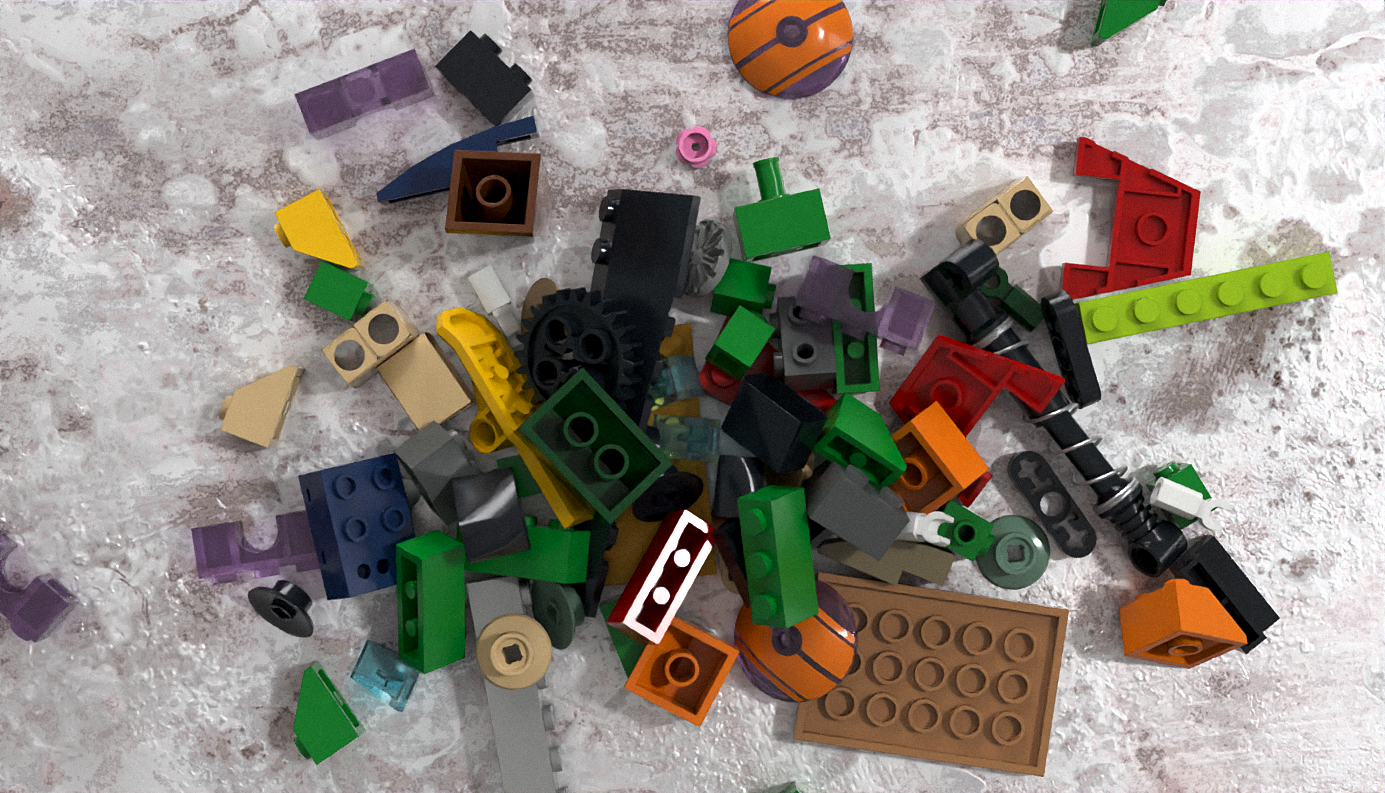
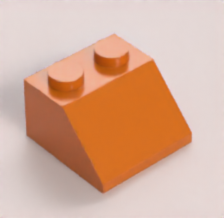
[888,401,989,515]
[1119,579,1248,669]
[624,616,740,727]

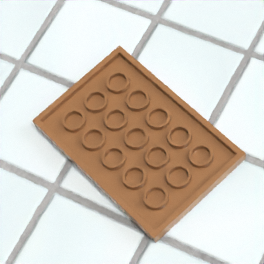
[793,571,1069,777]

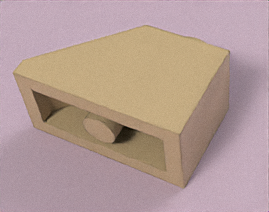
[219,365,305,448]

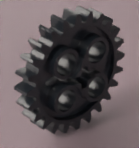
[514,287,644,411]

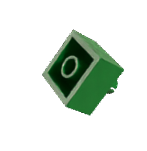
[733,157,831,262]

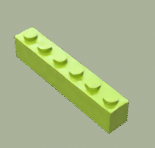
[1075,251,1338,344]

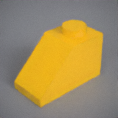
[274,189,365,271]

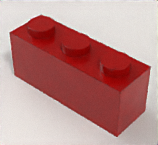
[606,510,715,645]

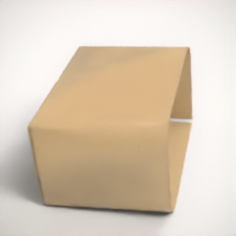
[955,176,1053,256]
[321,300,419,389]
[376,332,477,431]

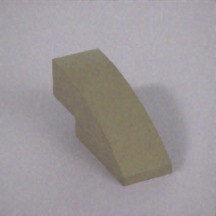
[816,537,956,587]

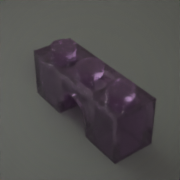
[295,48,436,140]
[792,255,936,356]
[191,510,320,585]
[0,530,81,643]

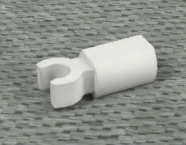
[467,265,522,340]
[1150,477,1231,531]
[895,511,954,547]

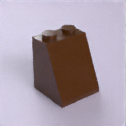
[445,150,553,237]

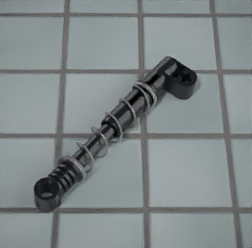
[919,239,1188,578]

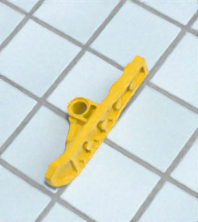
[436,307,594,529]

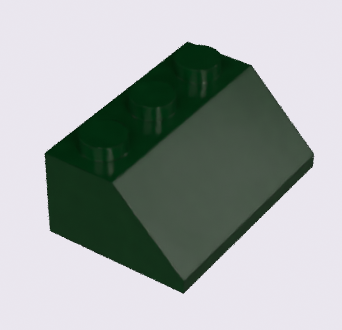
[513,367,673,526]

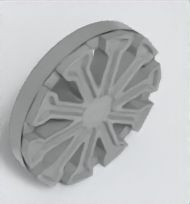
[683,219,732,298]

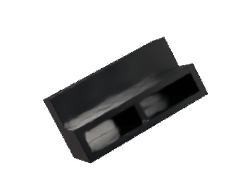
[1168,534,1280,654]

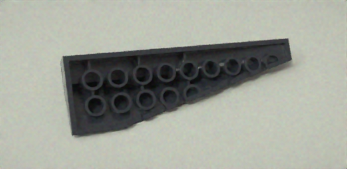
[572,189,701,618]

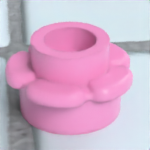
[675,126,717,168]

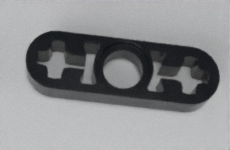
[1040,289,1101,409]
[1007,451,1097,558]

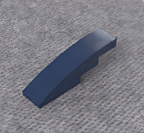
[376,115,540,205]

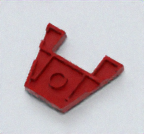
[1059,137,1201,300]
[889,334,1066,508]

